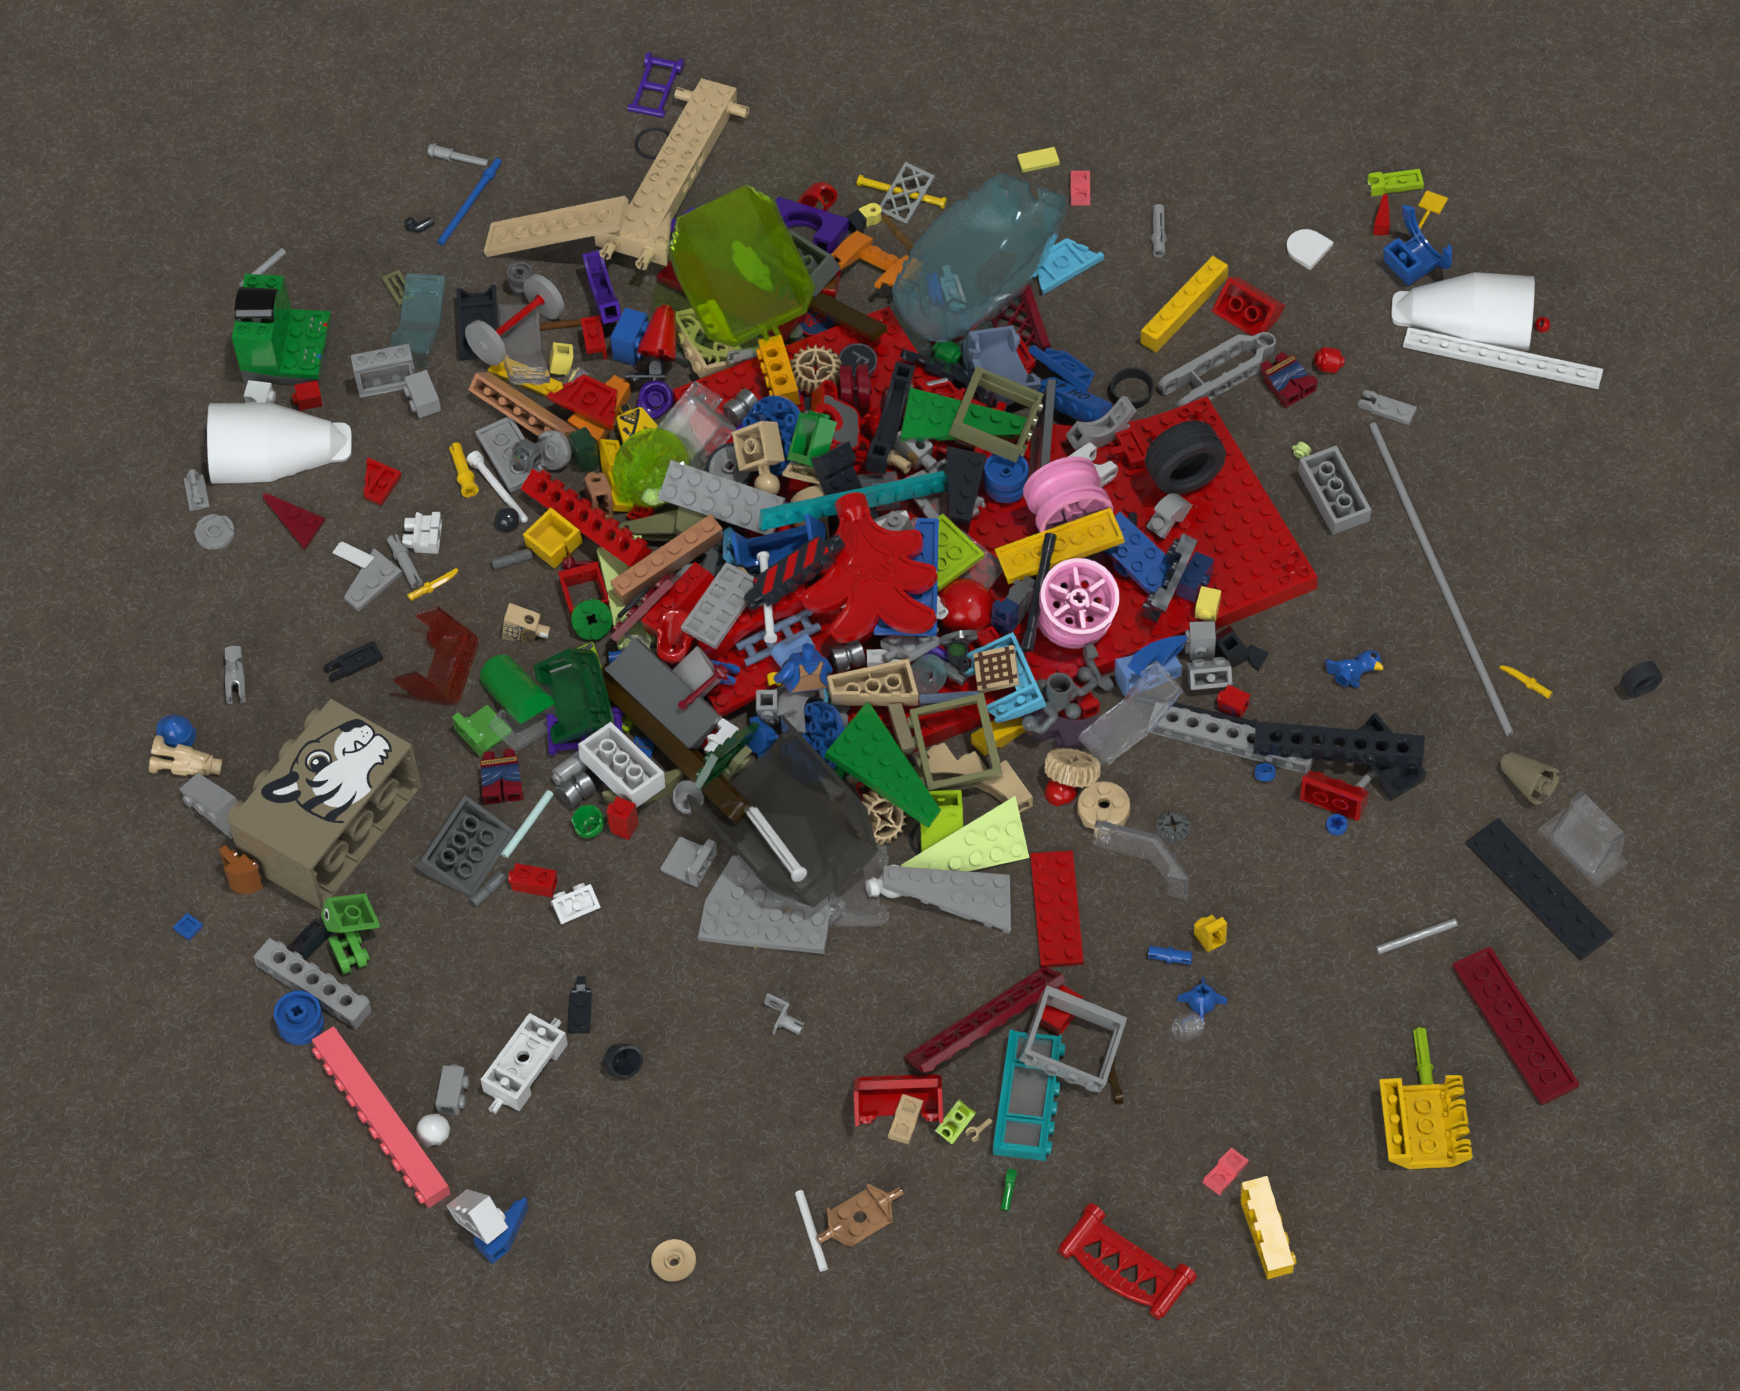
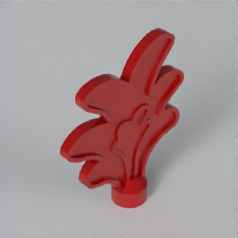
[801,492,938,643]

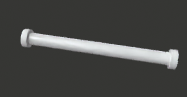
[757,552,777,643]

